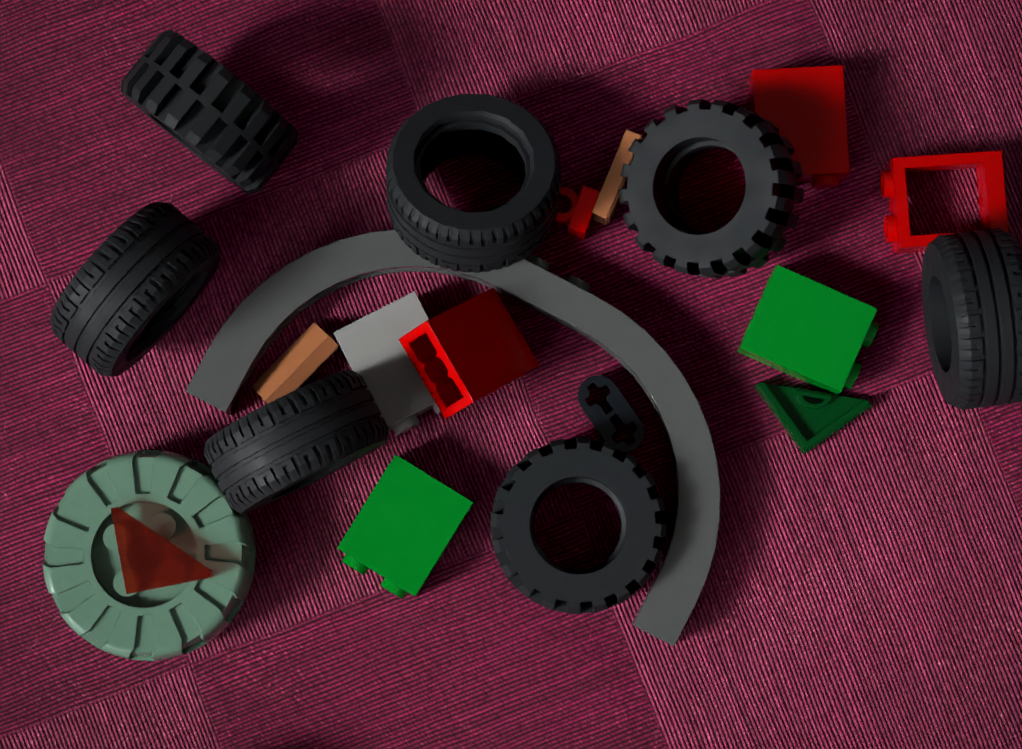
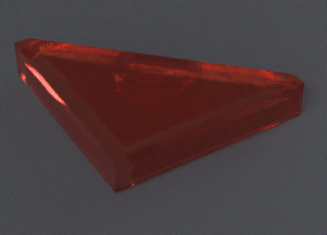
[111,507,214,594]

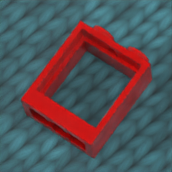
[880,150,1009,254]

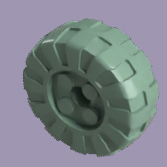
[42,450,256,661]

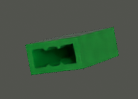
[737,265,879,395]
[337,454,474,600]

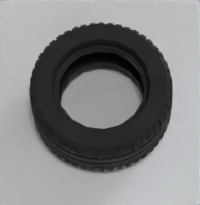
[386,94,561,273]
[50,202,221,377]

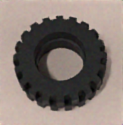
[120,30,299,195]
[619,99,804,279]
[490,437,667,614]

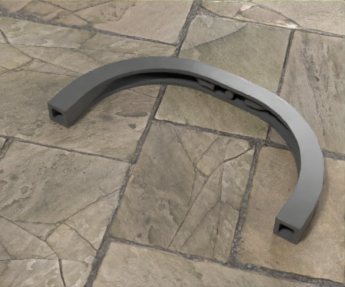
[185,230,720,646]

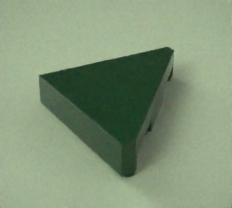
[754,382,872,454]

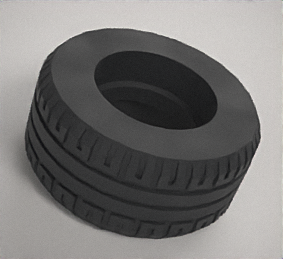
[922,228,1022,410]
[204,369,388,514]

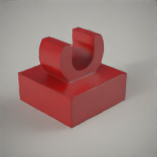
[555,185,600,240]

